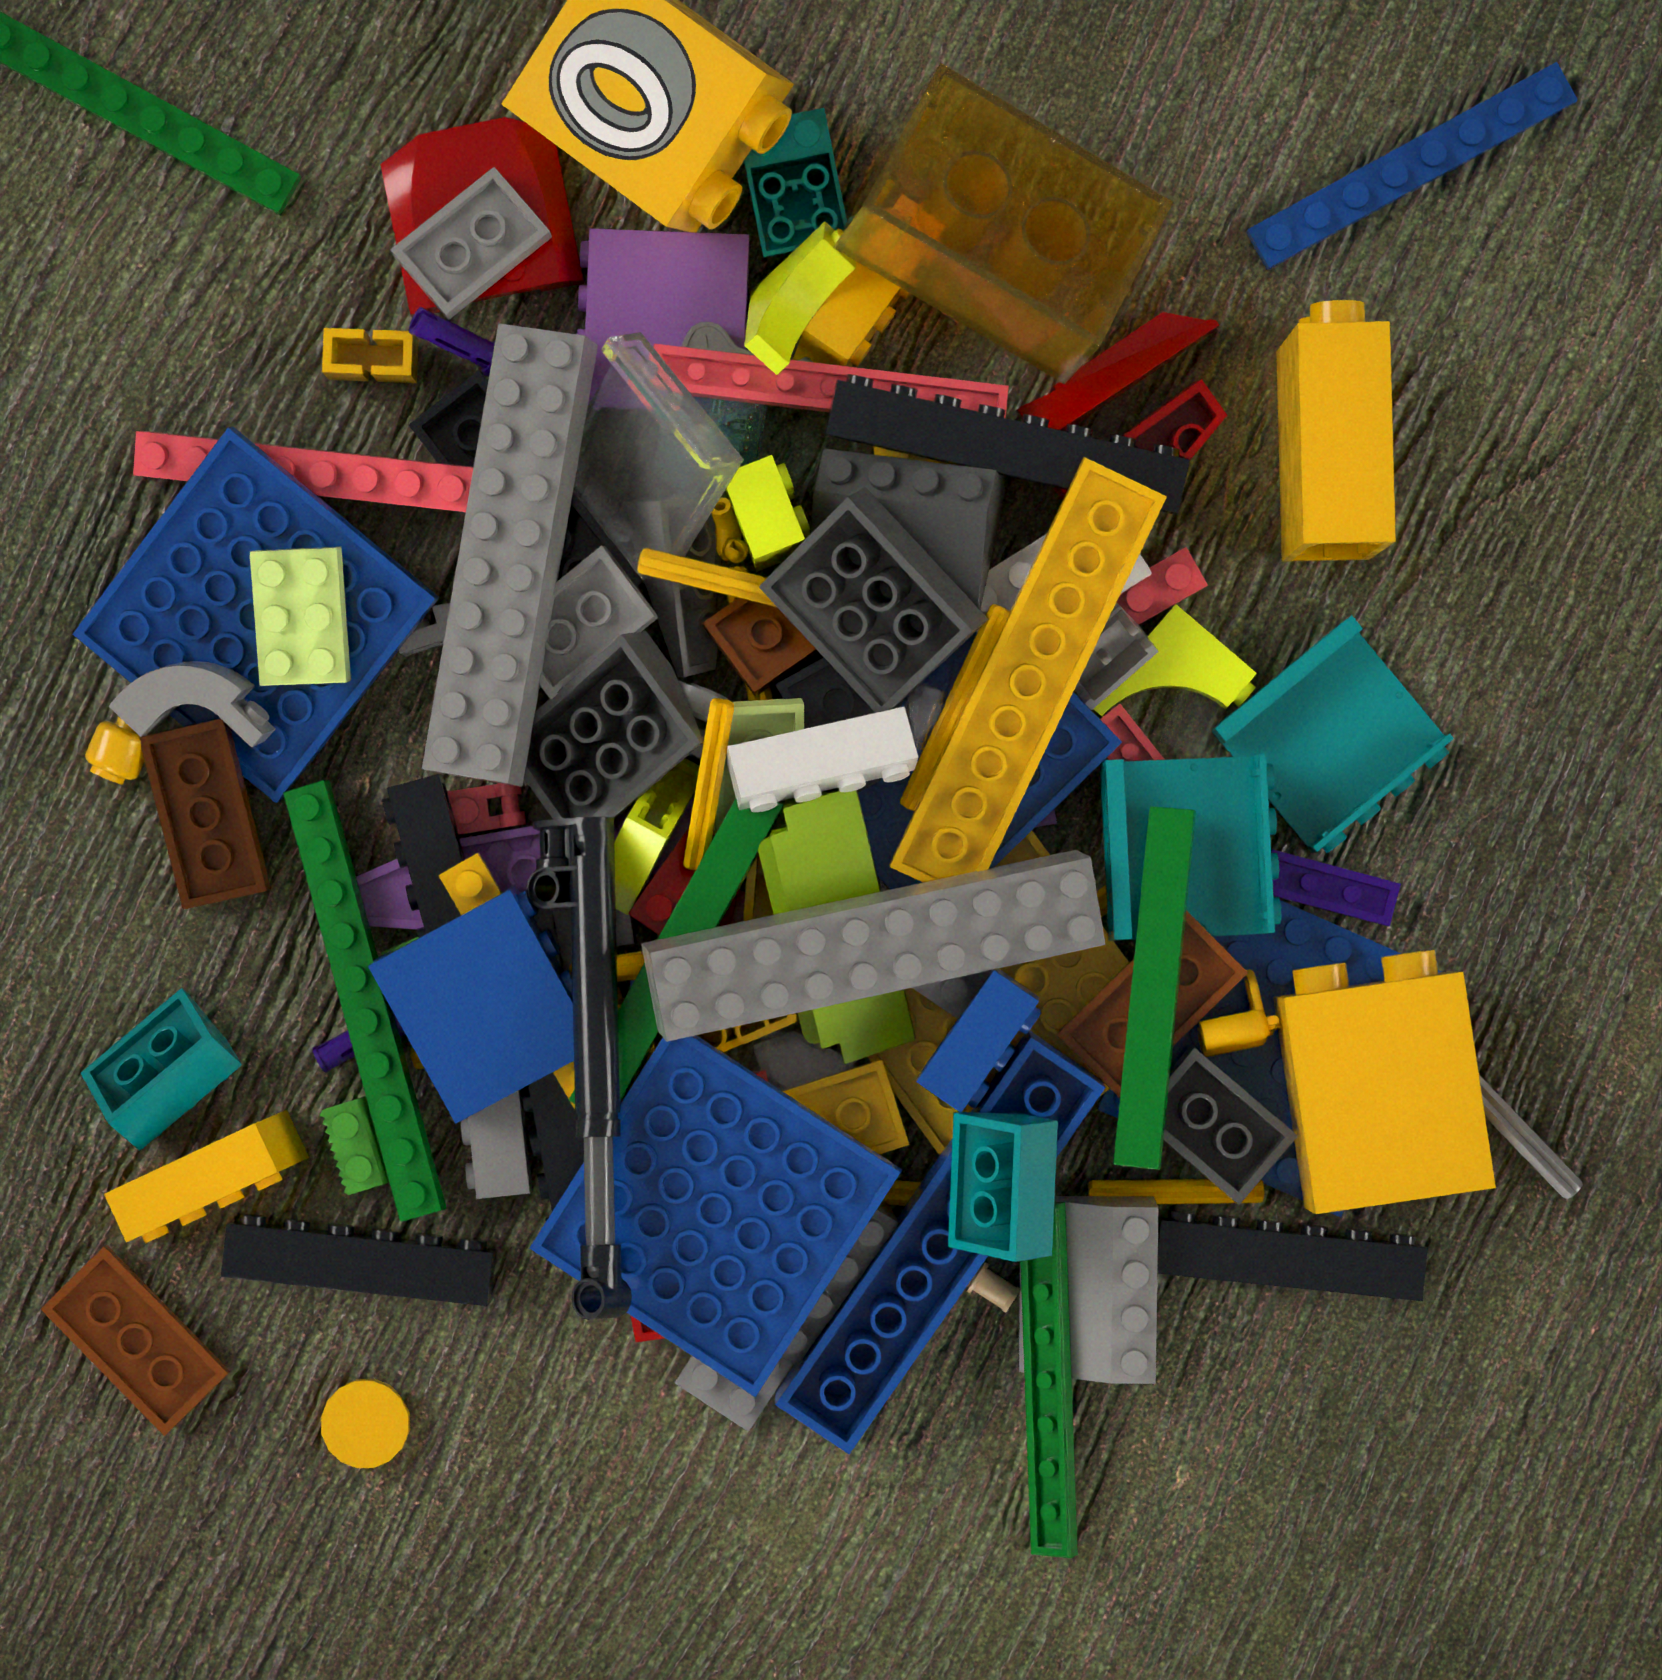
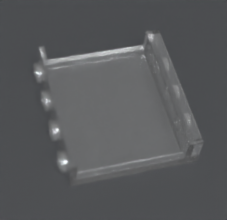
[573,332,744,580]

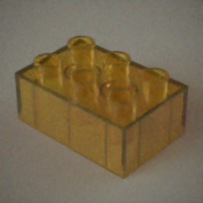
[833,63,1174,384]

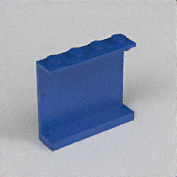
[368,884,574,1124]

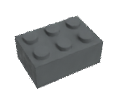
[1163,1046,1298,1205]

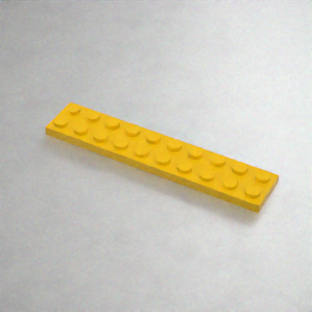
[889,457,1167,883]

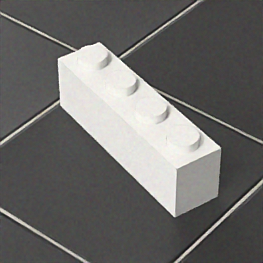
[726,706,918,812]

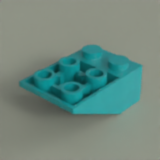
[743,108,850,258]

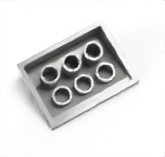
[1019,1196,1158,1384]

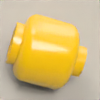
[85,716,145,785]

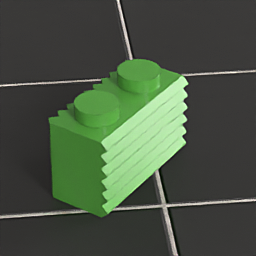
[320,1096,389,1195]

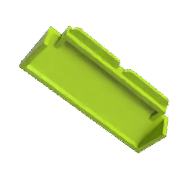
[758,788,916,1064]

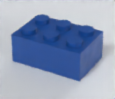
[916,968,1041,1113]

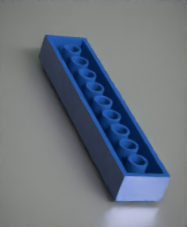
[775,1030,1106,1454]

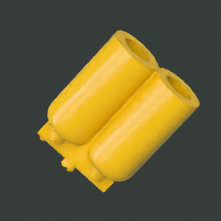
[1197,969,1281,1057]

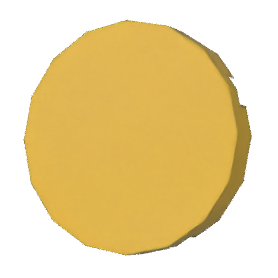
[321,1379,410,1468]

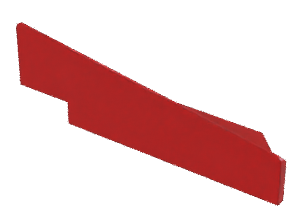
[1016,312,1220,431]

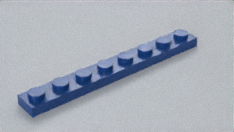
[1246,62,1578,270]

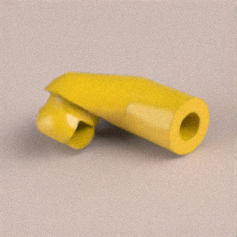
[709,498,748,563]

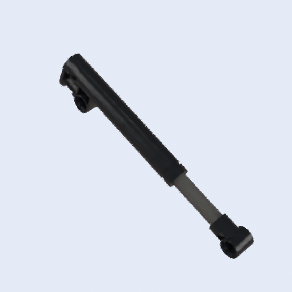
[527,817,632,1320]

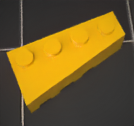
[793,195,945,367]

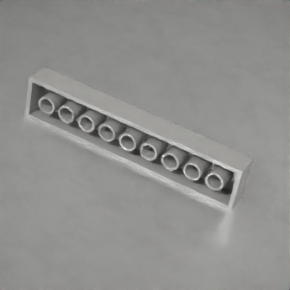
[422,323,598,787]
[641,850,1106,1042]

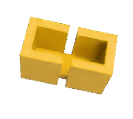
[322,328,419,383]

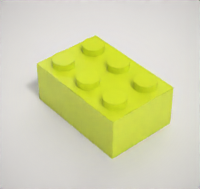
[721,455,810,572]

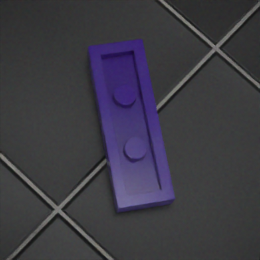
[1271,849,1401,927]

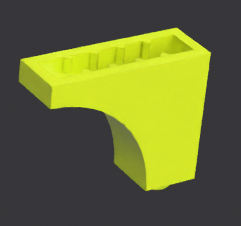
[744,222,857,375]
[1091,604,1257,718]
[614,758,699,915]

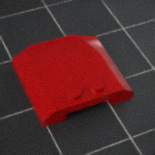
[380,117,584,318]

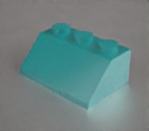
[81,988,242,1151]
[948,1112,1058,1262]

